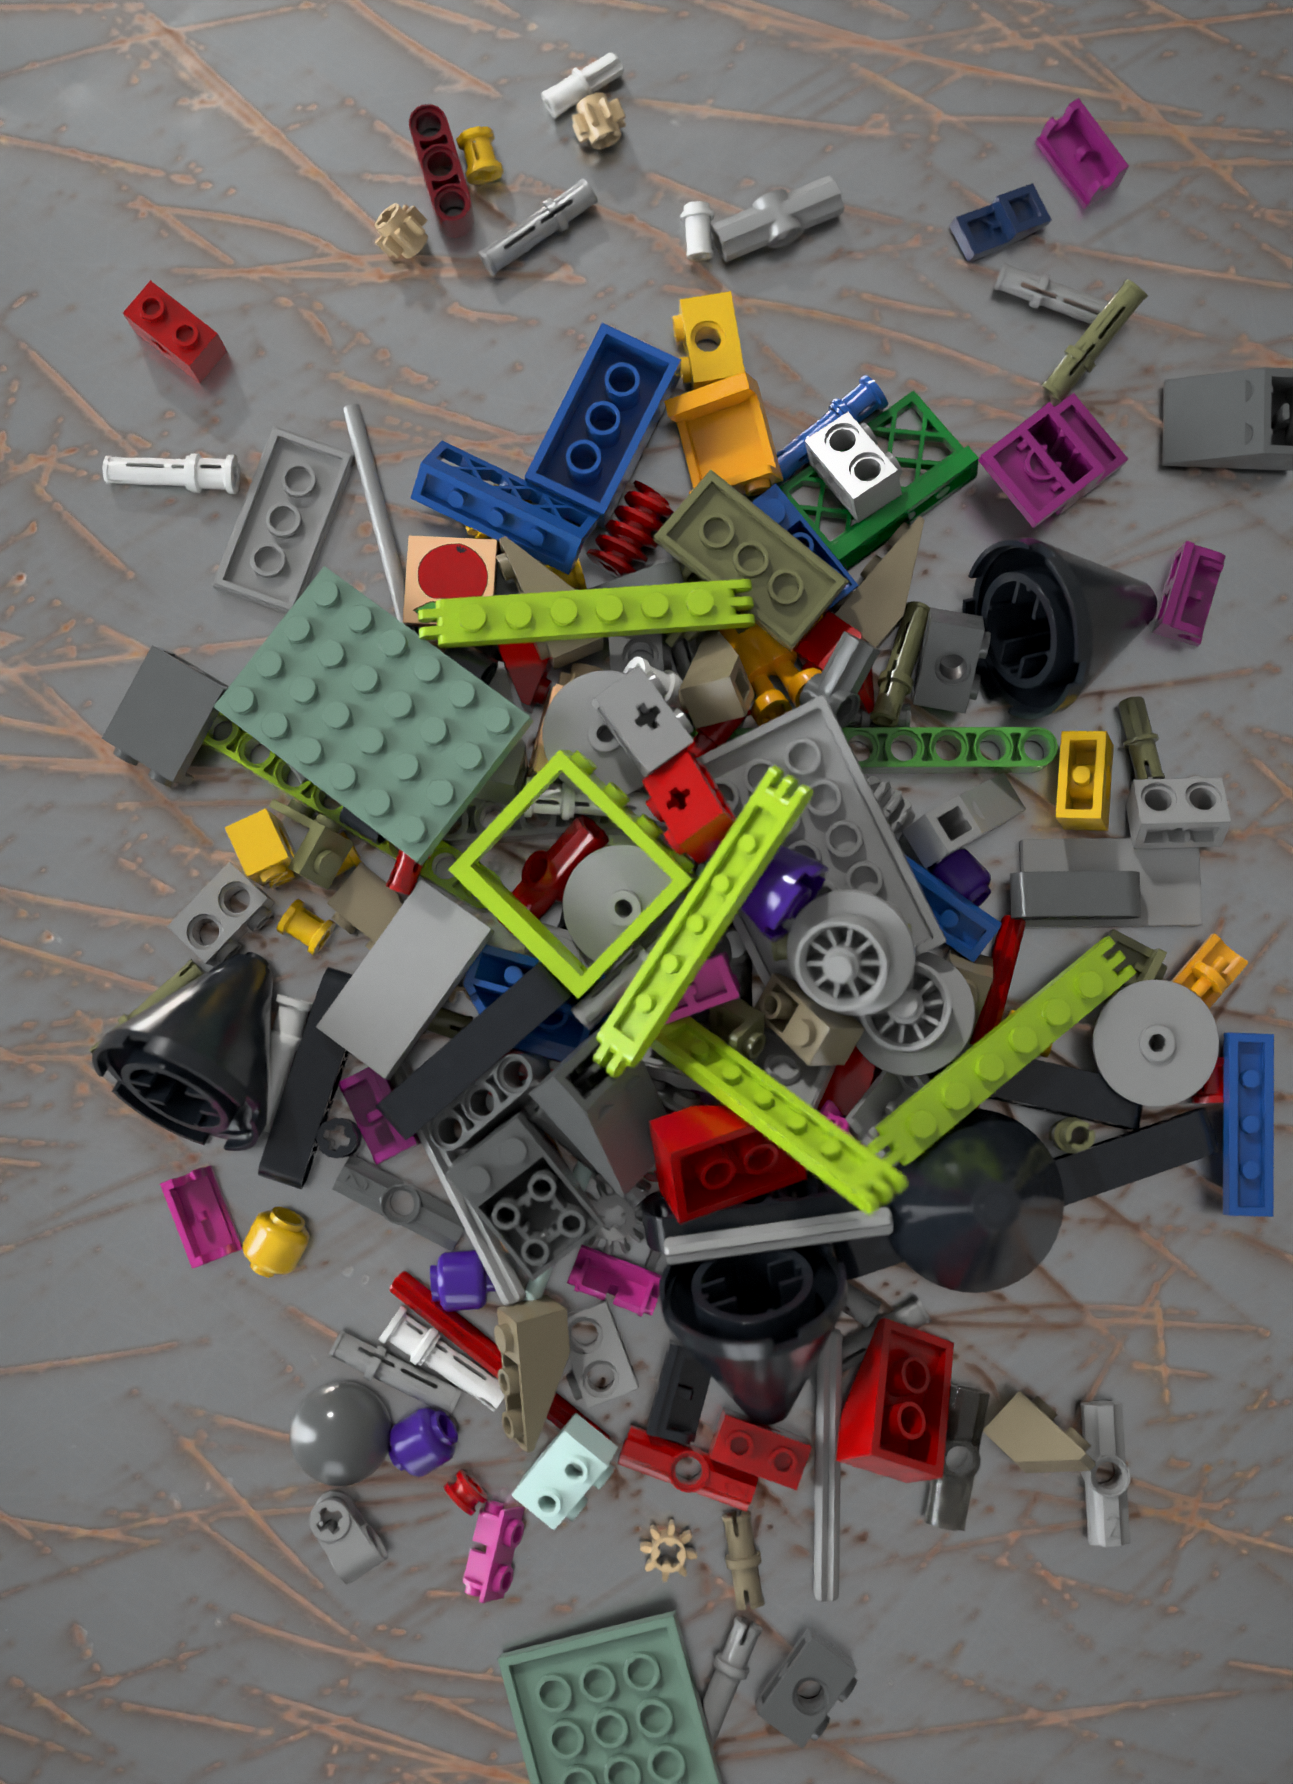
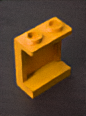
[664,372,783,497]

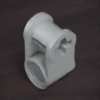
[309,1490,388,1585]

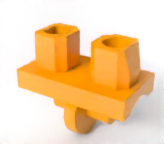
[1171,933,1249,1009]

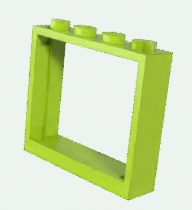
[448,749,699,999]

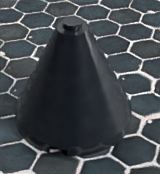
[962,537,1157,719]
[92,952,273,1151]
[879,1109,1064,1293]
[659,1243,848,1425]

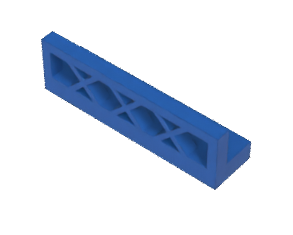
[410,440,599,575]
[904,854,1002,963]
[1223,1033,1274,1217]

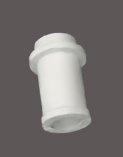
[680,201,715,261]

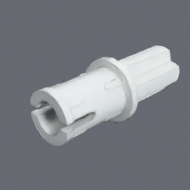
[541,53,624,118]

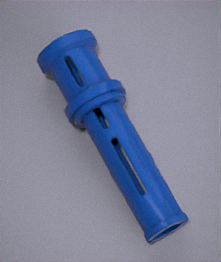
[776,375,888,482]

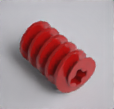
[586,480,674,578]

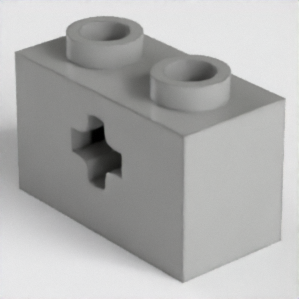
[591,665,694,778]

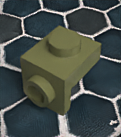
[1103,929,1167,987]
[710,998,766,1060]

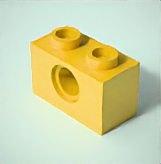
[672,291,745,390]
[1056,731,1114,831]
[224,808,296,888]

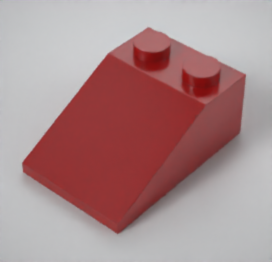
[649,1105,807,1224]
[836,1318,954,1483]

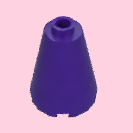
[703,845,828,942]

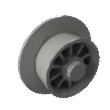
[542,670,656,795]
[563,844,686,969]
[787,890,916,1016]
[853,952,975,1077]
[1093,980,1219,1107]

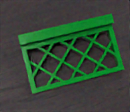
[779,390,979,571]

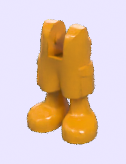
[719,612,822,726]

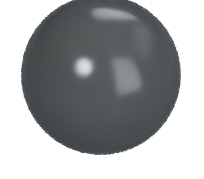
[289,1381,392,1486]

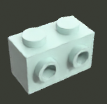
[511,1412,618,1530]

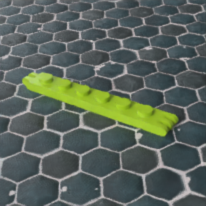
[418,579,755,648]
[593,766,813,1078]
[867,936,1136,1166]
[650,1016,908,1215]

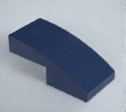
[949,183,1052,263]

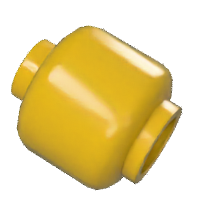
[242,1207,310,1277]

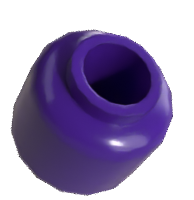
[927,848,991,907]
[430,1250,496,1312]
[388,1407,458,1477]

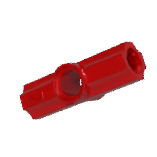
[497,815,610,935]
[617,1425,759,1512]

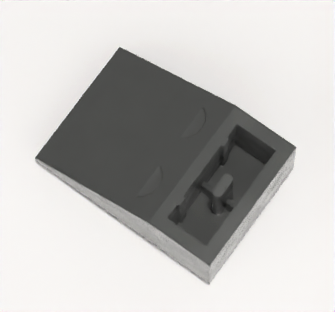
[1163,368,1293,471]
[529,1026,667,1198]
[445,1106,605,1281]

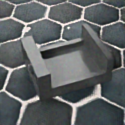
[102,645,229,787]

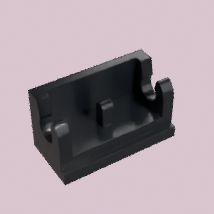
[646,1339,711,1445]

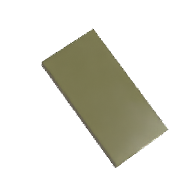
[654,469,849,652]

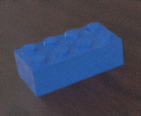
[524,323,681,529]

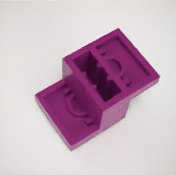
[978,393,1128,528]

